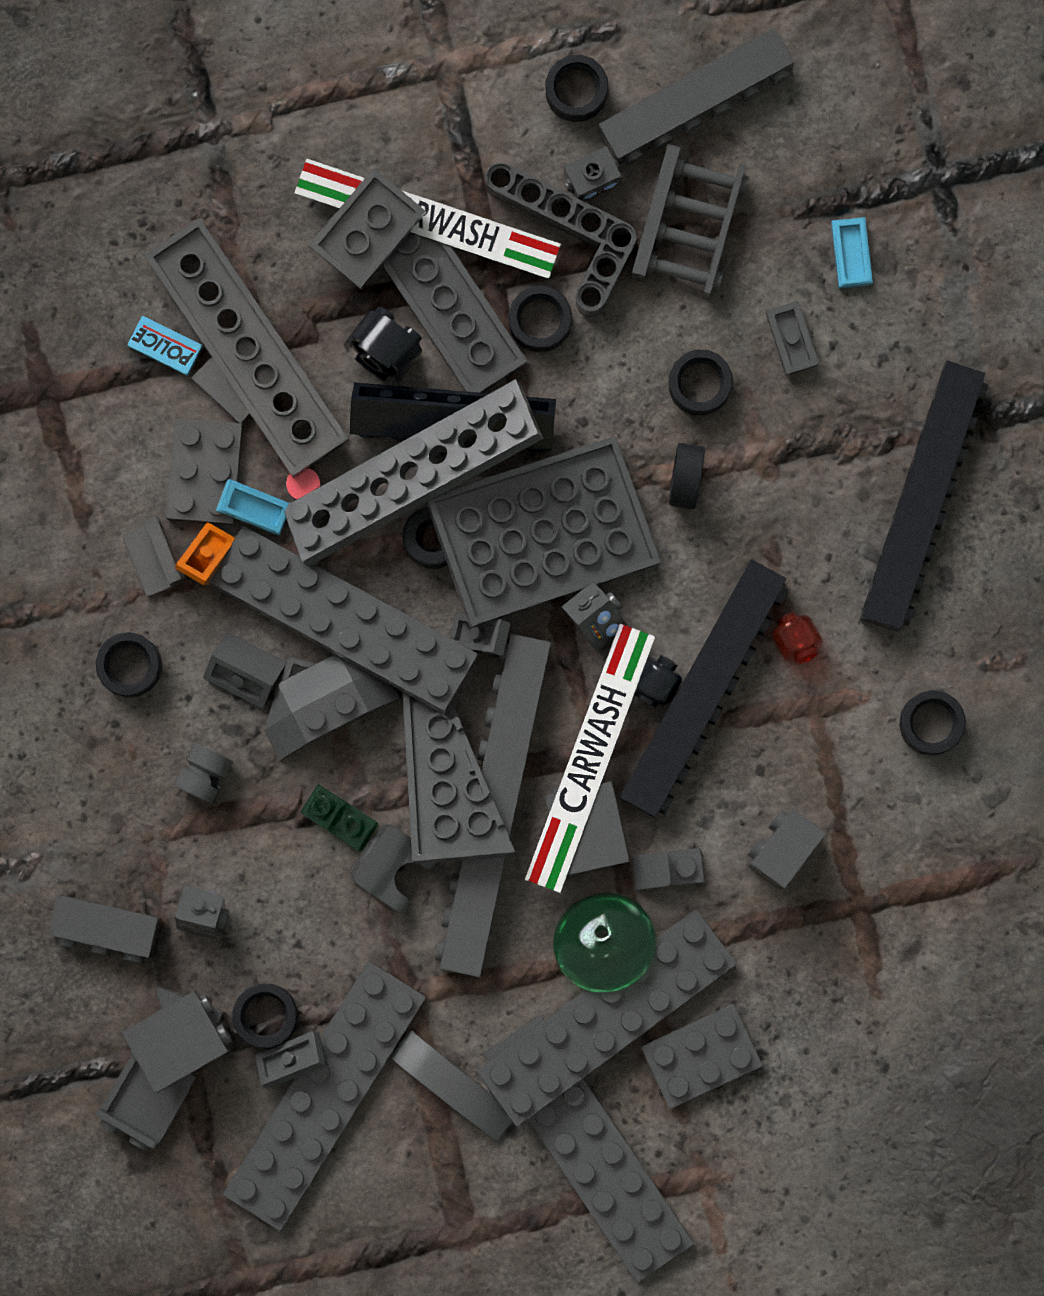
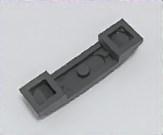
[389,1030,512,1141]

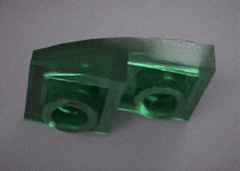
[300,784,379,852]

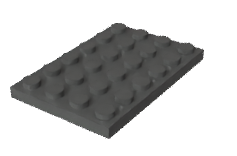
[426,436,661,628]

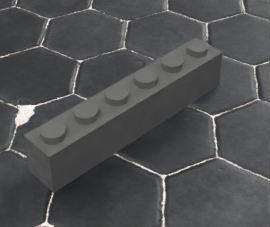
[598,28,795,165]

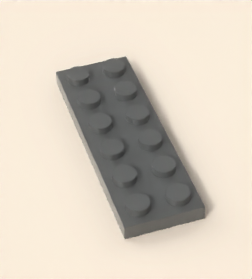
[382,232,527,393]

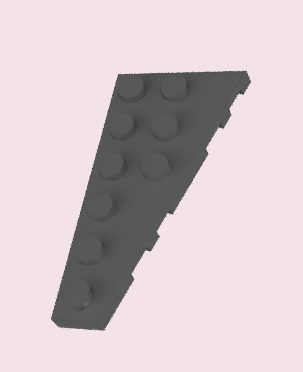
[403,692,516,864]

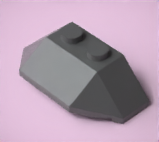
[264,655,401,761]

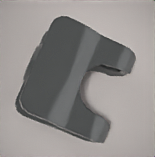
[350,824,440,914]

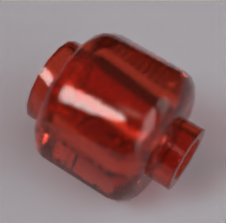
[772,612,823,665]

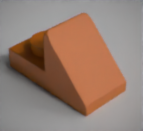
[175,522,235,585]

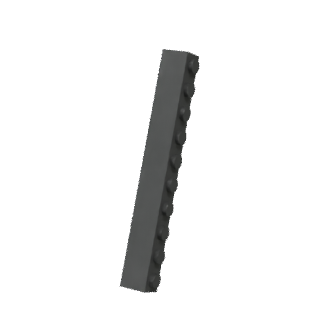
[435,634,551,977]

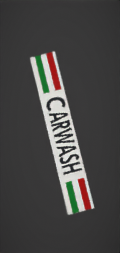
[295,159,561,278]
[525,624,655,893]

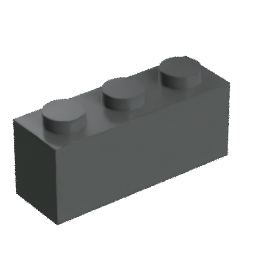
[48,895,162,963]

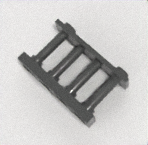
[631,144,750,300]

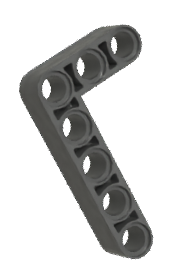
[485,162,636,317]

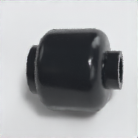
[634,655,682,707]

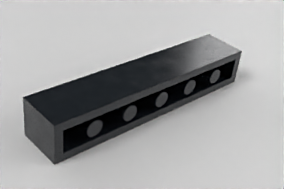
[349,382,556,452]

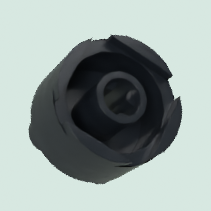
[344,306,422,385]

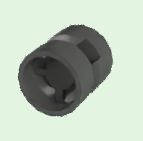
[174,742,234,804]

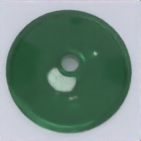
[553,893,656,992]

